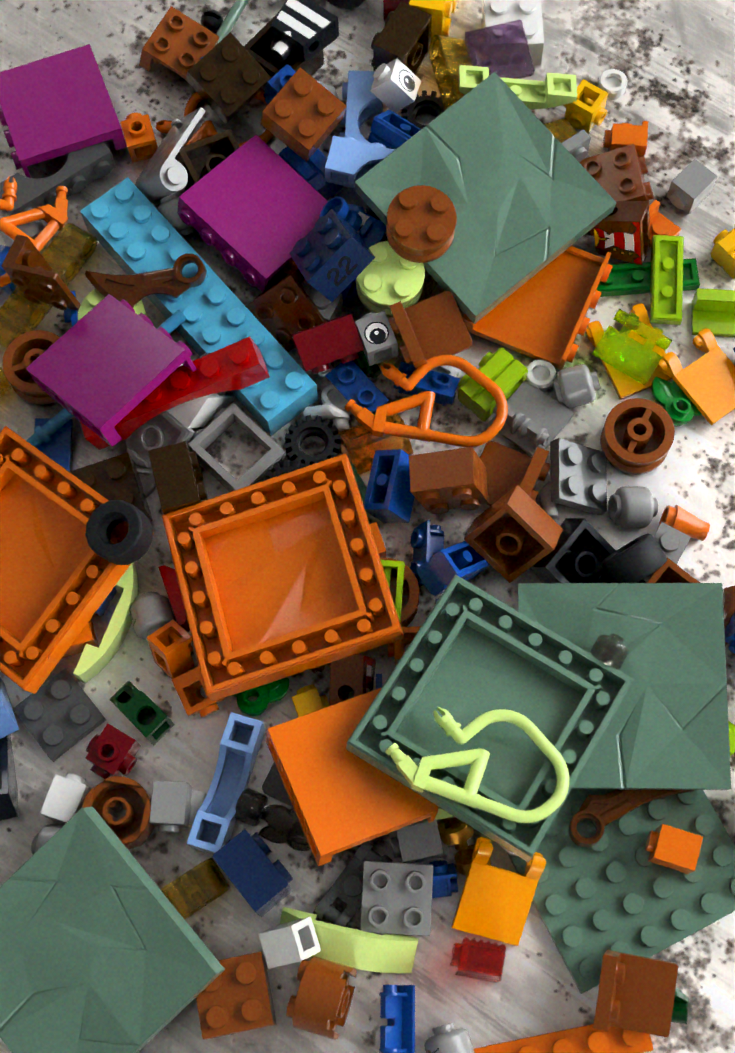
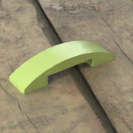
[459,65,577,109]
[73,562,139,683]
[279,907,419,973]

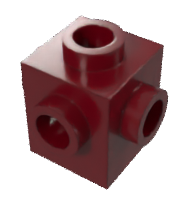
[85,723,141,779]

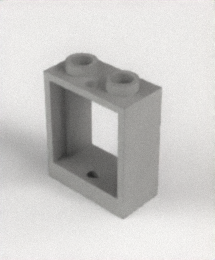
[188,403,287,492]

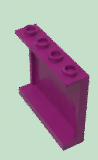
[0,44,127,178]
[177,134,328,292]
[26,294,196,447]

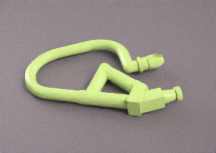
[385,707,569,823]

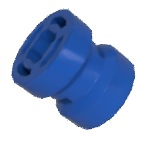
[320,196,362,231]

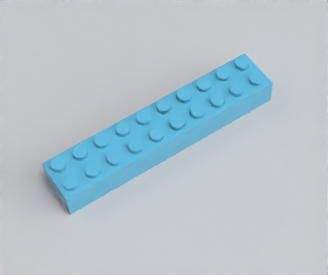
[80,177,318,436]

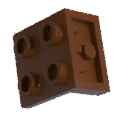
[1,235,81,311]
[246,268,326,352]

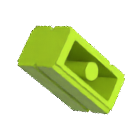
[458,347,528,422]

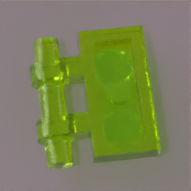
[592,309,672,385]

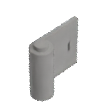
[135,107,205,203]

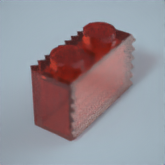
[450,936,506,983]

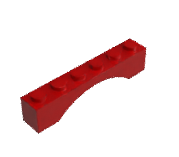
[79,336,270,450]

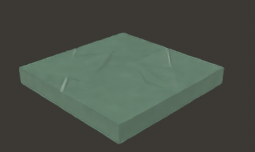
[355,72,616,324]
[346,574,634,862]
[518,583,731,790]
[0,806,225,1053]

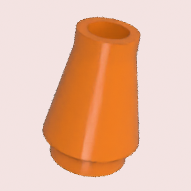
[659,505,710,541]

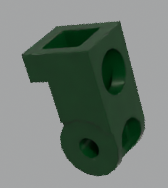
[109,680,175,746]

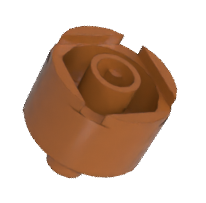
[82,776,155,850]
[286,956,356,1040]

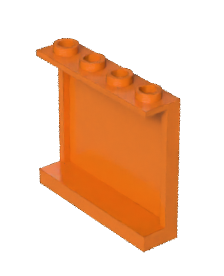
[463,245,613,370]
[266,687,439,867]

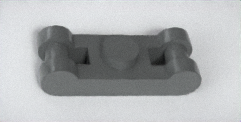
[313,841,393,927]

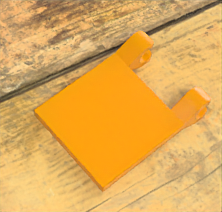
[585,303,672,400]
[658,328,735,426]
[451,837,546,946]

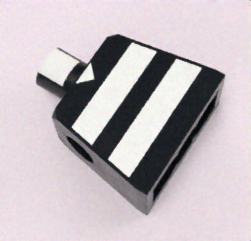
[270,0,339,63]

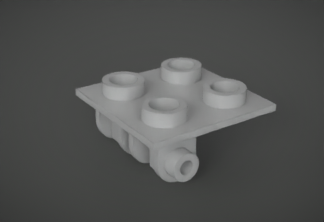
[487,380,575,456]
[360,861,434,936]

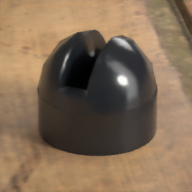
[201,9,223,34]

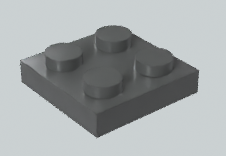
[550,438,607,515]
[13,668,106,762]

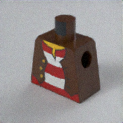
[585,201,651,265]
[329,654,376,706]

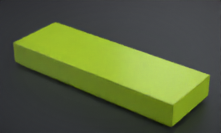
[650,235,684,325]

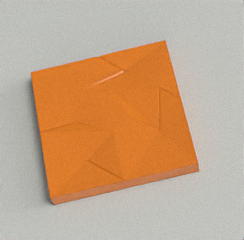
[0,426,154,694]
[162,453,405,701]

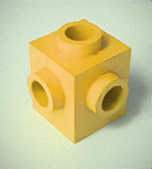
[563,79,608,134]

